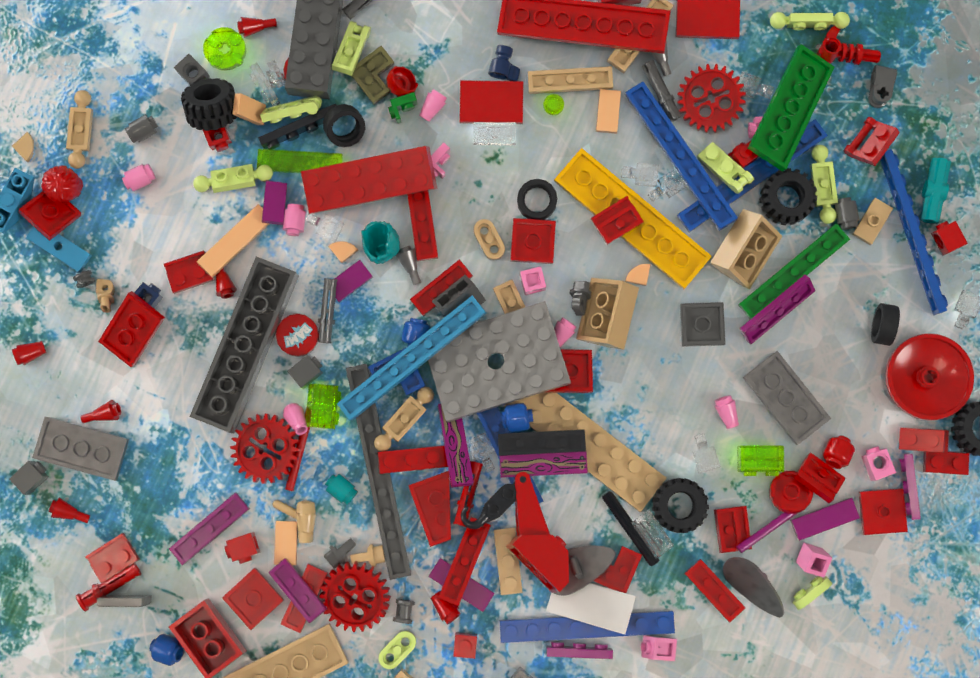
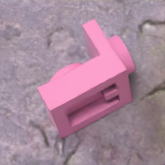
[431,143,450,179]
[641,635,677,661]

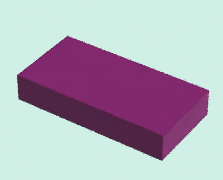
[262,181,287,225]
[335,260,373,303]

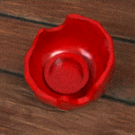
[386,66,418,97]

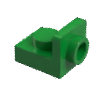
[388,92,418,124]

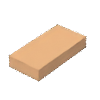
[596,89,621,134]
[232,93,266,125]
[274,521,298,565]

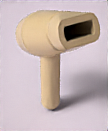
[272,500,316,543]

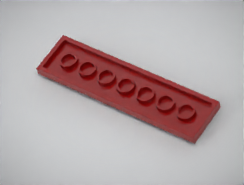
[497,0,671,54]

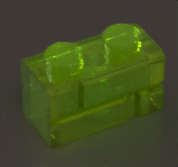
[306,384,341,429]
[737,446,784,476]

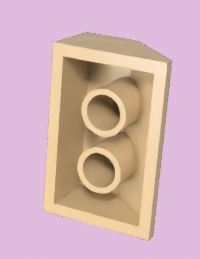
[710,209,782,290]
[576,278,639,350]

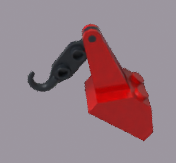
[461,472,569,593]

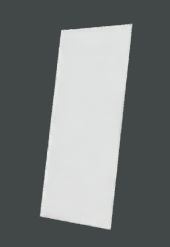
[546,583,636,634]

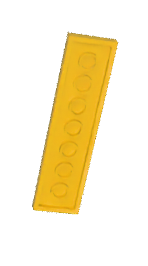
[554,148,712,289]

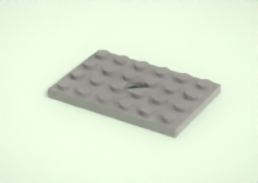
[428,301,571,423]

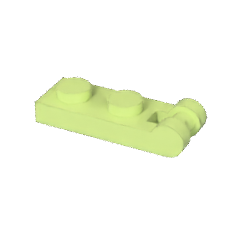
[332,21,371,76]
[260,96,322,123]
[697,142,754,194]

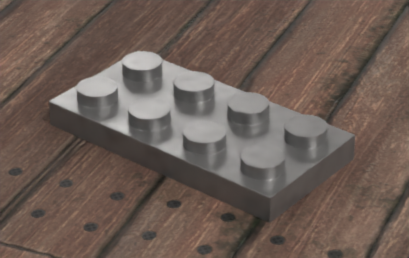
[743,351,831,445]
[32,417,129,481]

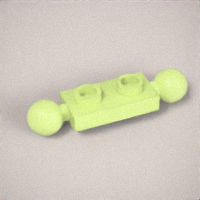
[770,12,850,31]
[810,145,838,224]
[193,164,273,193]

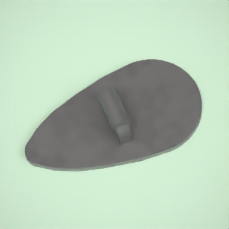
[546,545,615,596]
[723,557,785,618]

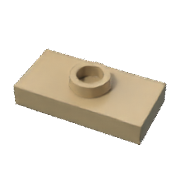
[852,198,893,245]

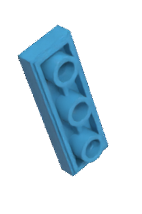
[26,226,92,273]

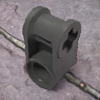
[868,65,897,108]

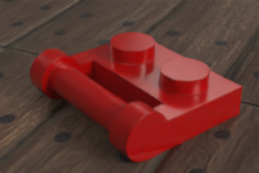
[843,117,900,166]

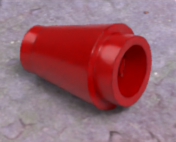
[12,341,47,365]
[430,591,461,625]

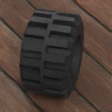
[181,78,237,131]
[759,168,818,225]
[951,402,980,456]
[652,478,709,533]

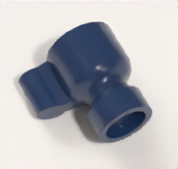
[488,45,520,81]

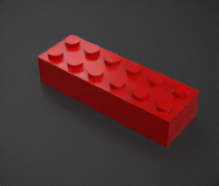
[301,146,438,214]

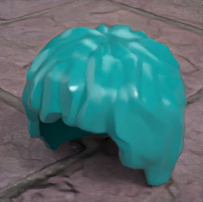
[361,221,400,264]

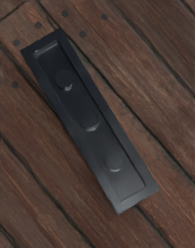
[258,103,338,150]
[498,429,586,456]

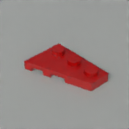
[408,471,451,547]

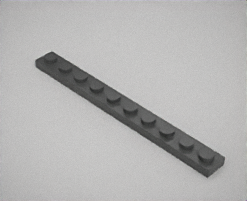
[346,363,411,580]

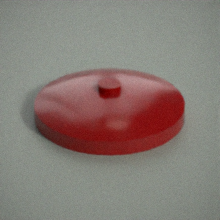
[885,334,974,420]

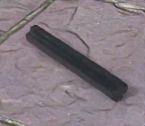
[602,491,660,566]

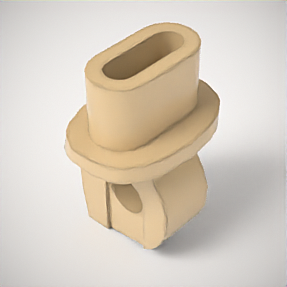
[96,279,115,313]
[350,544,385,567]

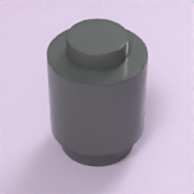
[125,114,158,143]
[835,197,860,230]

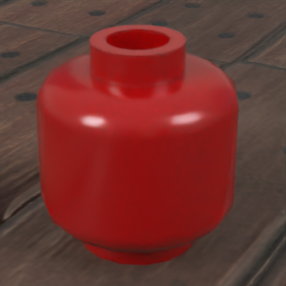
[823,436,855,469]

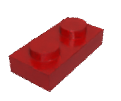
[899,428,946,453]

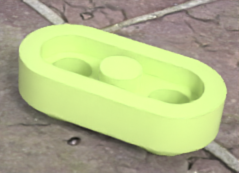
[792,576,832,610]
[379,631,416,669]

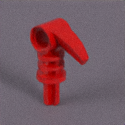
[817,26,881,65]

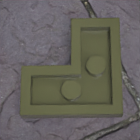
[351,46,394,105]

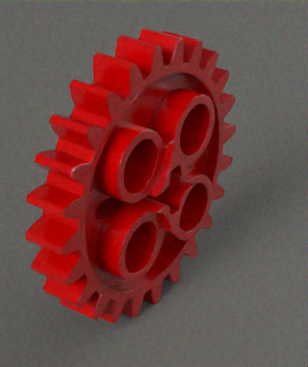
[677,64,746,133]
[230,413,301,484]
[319,561,391,632]

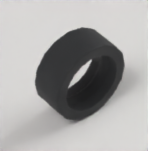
[323,104,366,147]
[517,179,558,220]
[871,303,900,346]

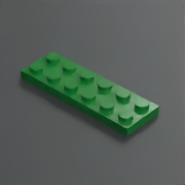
[748,44,835,171]

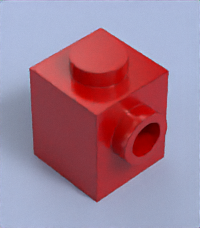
[225,532,261,564]

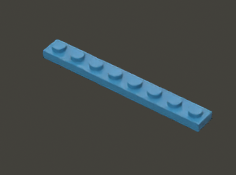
[337,295,486,421]

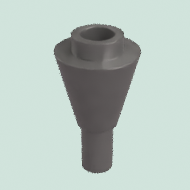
[651,40,672,76]
[396,245,421,285]

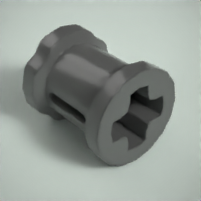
[393,599,415,624]

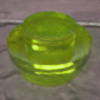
[543,94,564,115]

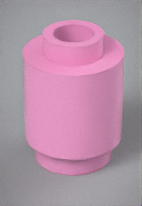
[122,164,156,192]
[283,204,306,236]

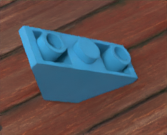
[0,168,35,234]

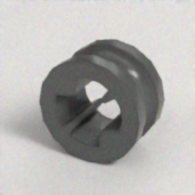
[73,270,95,288]

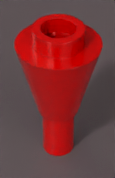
[237,17,277,38]
[216,268,237,299]
[81,400,121,423]
[49,497,91,523]

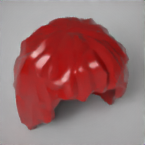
[41,165,83,203]

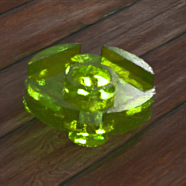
[203,27,246,71]

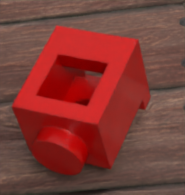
[203,127,232,152]
[728,141,759,169]

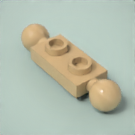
[66,90,93,169]
[374,387,434,452]

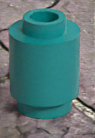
[325,474,358,505]

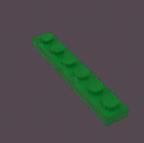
[738,223,850,319]

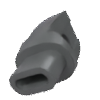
[569,281,592,316]
[324,538,356,569]

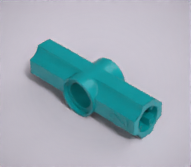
[920,158,951,224]

